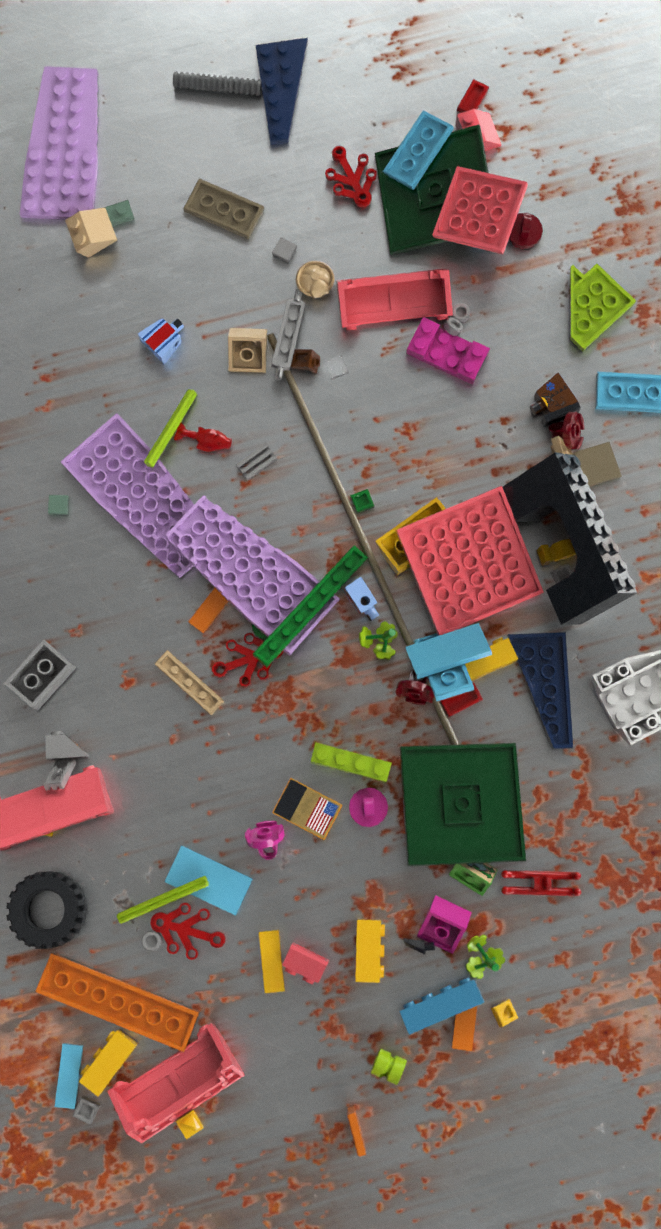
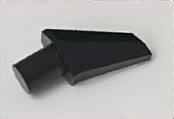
[403,938,435,954]

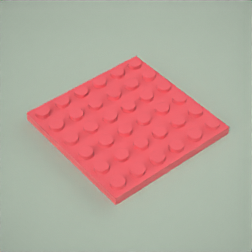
[395,486,544,636]

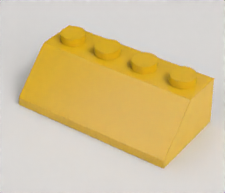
[375,497,446,576]

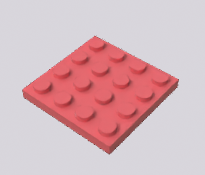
[432,166,528,254]

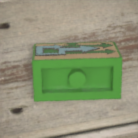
[449,863,498,896]

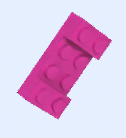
[406,317,490,385]

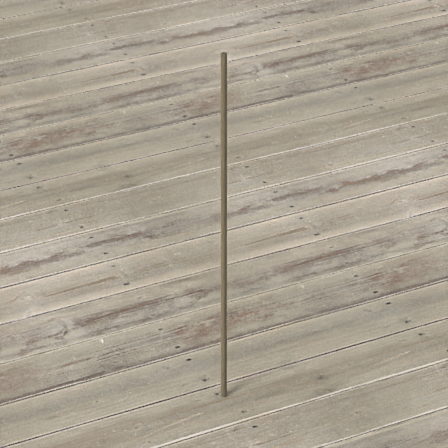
[267,333,460,745]

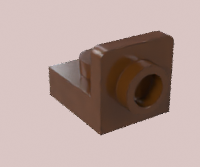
[290,349,320,373]

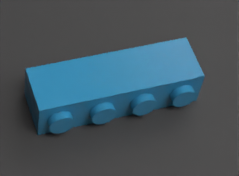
[400,977,485,1035]

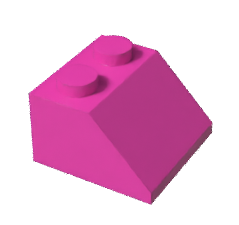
[416,895,472,954]

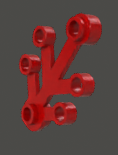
[325,146,377,208]
[212,633,284,687]
[150,903,226,960]

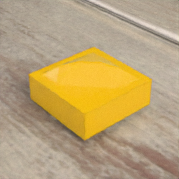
[491,999,518,1027]
[176,1109,204,1140]

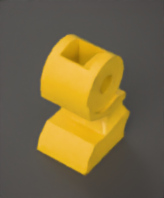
[536,539,576,566]

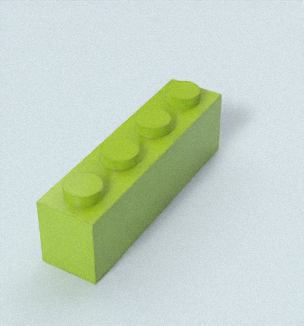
[311,742,392,783]

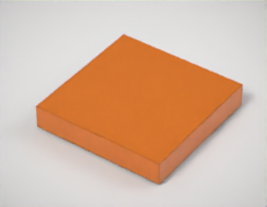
[347,1106,366,1157]

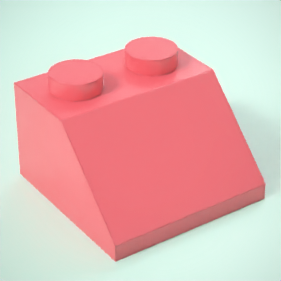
[455,109,501,151]
[282,942,329,985]

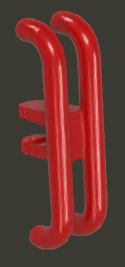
[501,870,581,896]

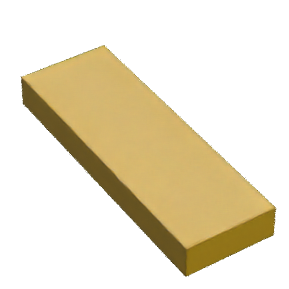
[259,930,285,993]

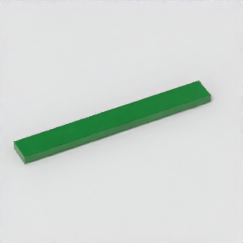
[252,545,368,668]

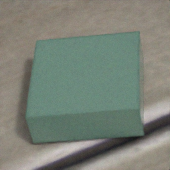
[48,495,69,515]

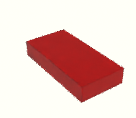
[457,79,489,113]
[440,683,483,718]

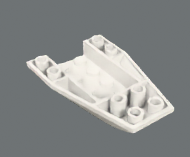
[592,650,661,745]

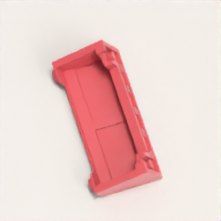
[336,268,453,330]
[0,765,114,851]
[107,1023,245,1144]

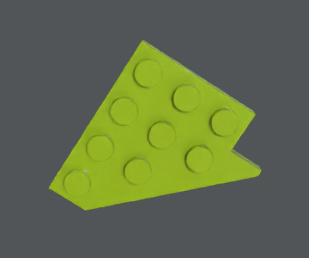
[570,264,636,351]

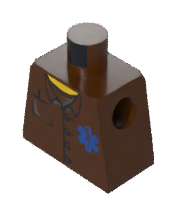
[529,372,578,415]

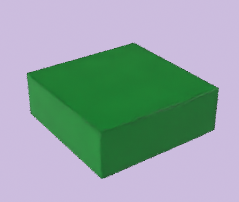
[350,489,375,514]

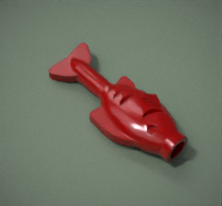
[174,423,232,452]

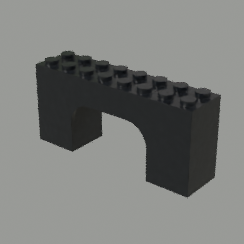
[503,452,637,625]

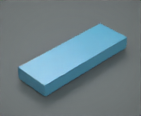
[55,1043,84,1109]

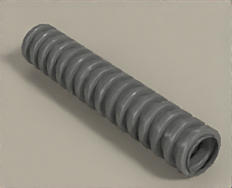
[173,71,262,96]

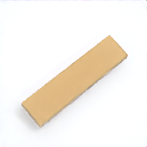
[155,650,224,715]

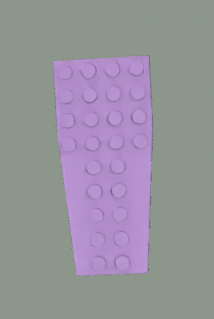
[20,66,98,220]
[61,413,194,578]
[166,496,340,656]

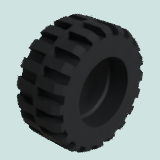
[6,871,87,949]

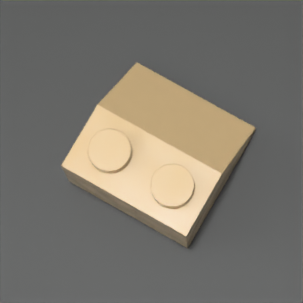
[65,208,117,258]
[228,328,267,373]

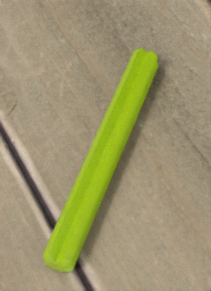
[144,389,197,467]
[116,876,209,924]

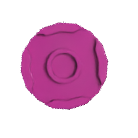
[349,788,388,827]
[245,821,285,860]

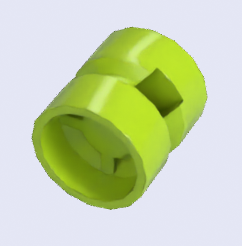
[370,1048,407,1085]

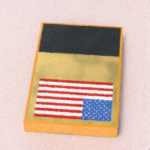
[272,778,343,840]

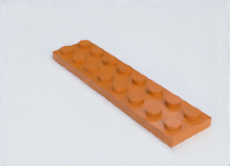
[35,953,200,1052]

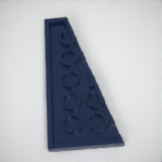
[255,37,308,145]
[507,632,573,749]

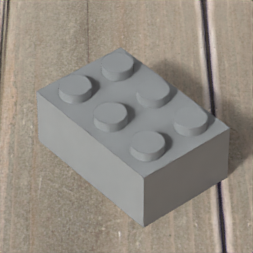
[4,639,76,711]

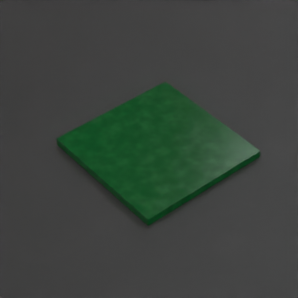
[375,124,489,255]
[399,743,526,866]

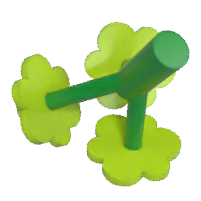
[359,621,398,660]
[466,935,505,979]

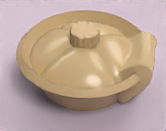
[296,261,334,299]

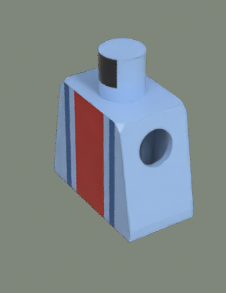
[138,318,184,364]
[342,577,379,621]

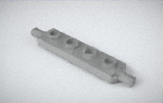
[271,289,306,380]

